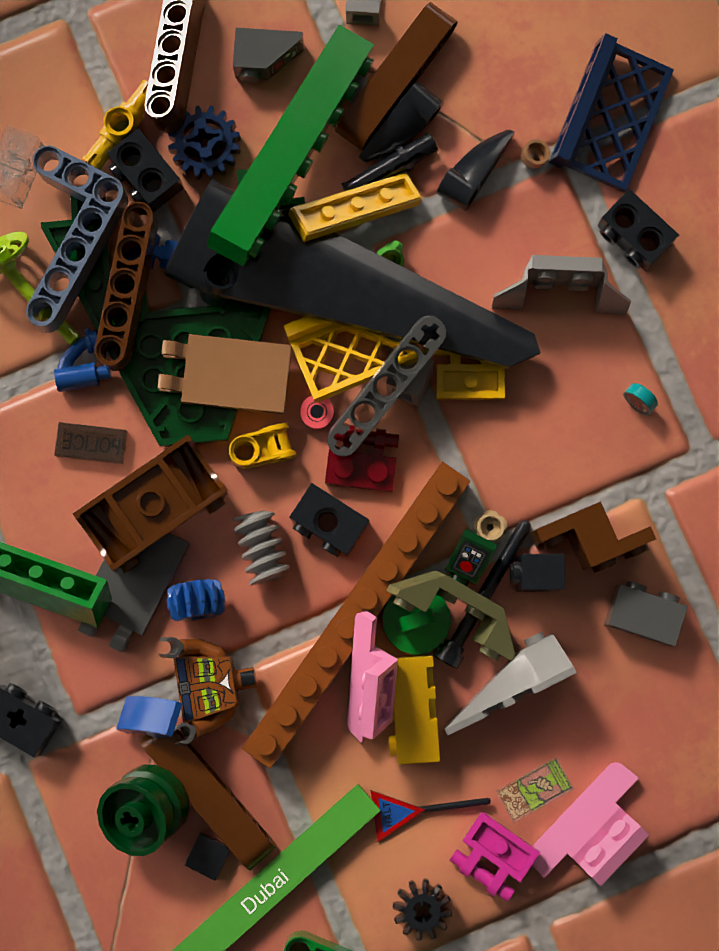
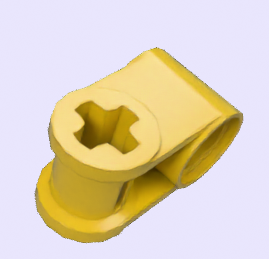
[229,423,297,470]

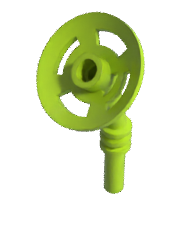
[0,231,81,346]

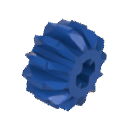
[167,579,226,622]

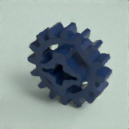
[168,106,241,180]

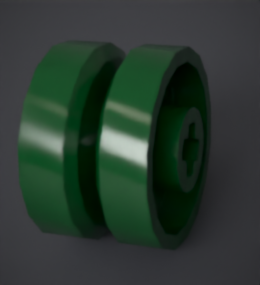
[97,764,189,856]

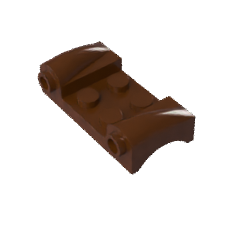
[73,435,228,574]

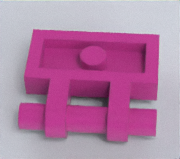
[449,811,540,902]

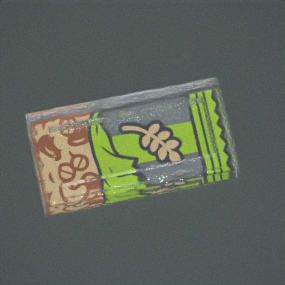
[496,757,574,823]

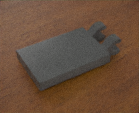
[78,533,190,652]

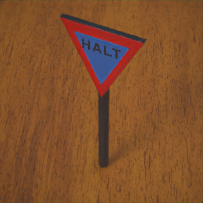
[370,790,491,842]

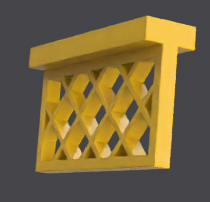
[283,316,442,403]

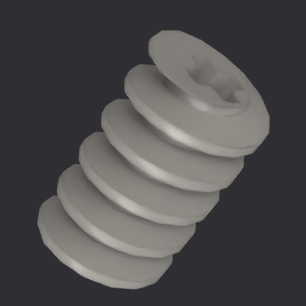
[232,510,290,586]

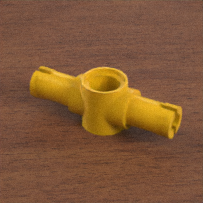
[82,80,149,170]

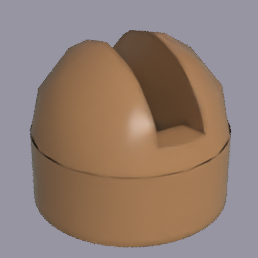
[521,139,550,169]

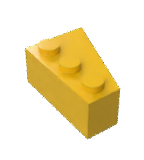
[389,655,440,765]

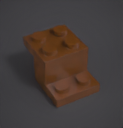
[530,501,656,573]

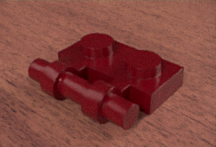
[325,425,399,492]

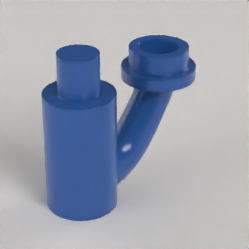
[54,328,112,392]

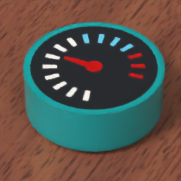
[623,383,658,415]

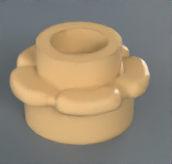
[473,510,507,544]

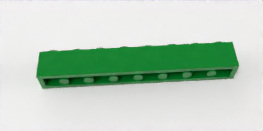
[207,25,374,267]

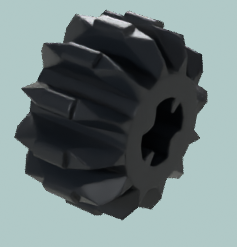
[393,878,452,941]

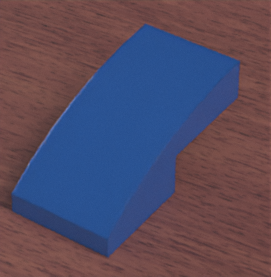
[116,696,183,738]

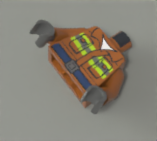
[159,637,257,746]

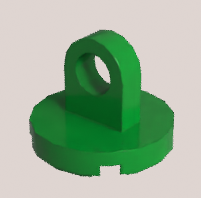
[382,595,451,655]

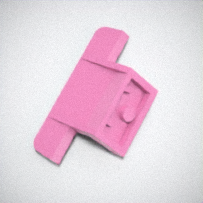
[347,611,398,743]
[532,762,649,886]

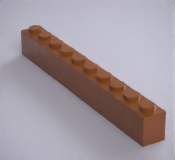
[242,461,470,769]

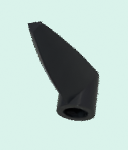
[359,82,444,162]
[436,130,515,211]

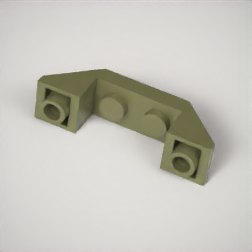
[386,571,515,661]

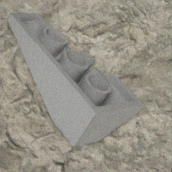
[443,631,577,735]

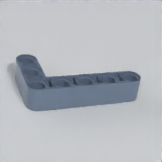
[26,145,128,333]

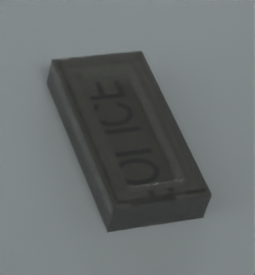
[54,422,128,465]

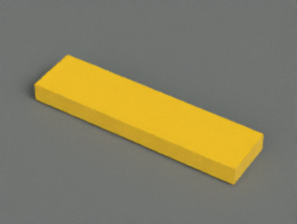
[288,172,422,242]

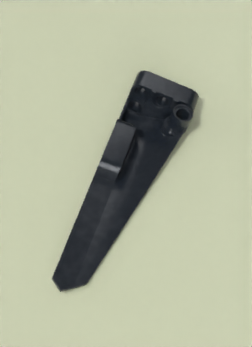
[164,179,541,369]

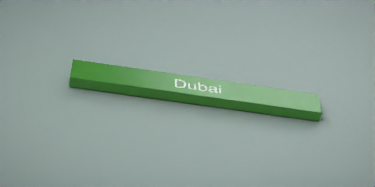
[172,784,381,951]

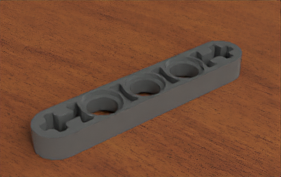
[327,315,446,456]

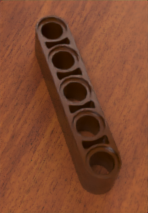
[145,0,205,133]
[335,2,458,151]
[95,202,158,371]
[139,729,277,870]

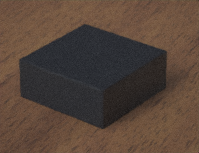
[184,832,230,881]

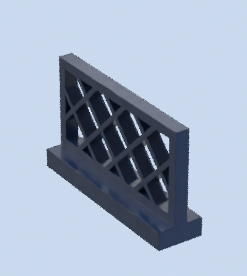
[548,33,674,192]

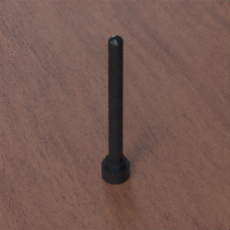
[433,520,531,669]

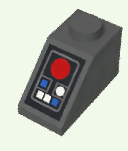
[233,28,304,83]

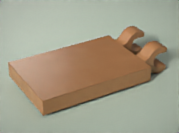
[157,334,292,414]

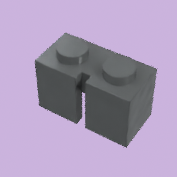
[604,581,688,646]

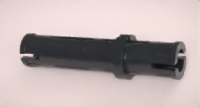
[341,132,439,191]

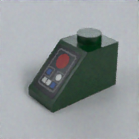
[444,529,497,587]

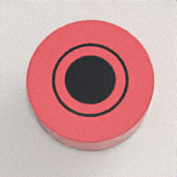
[300,396,334,430]

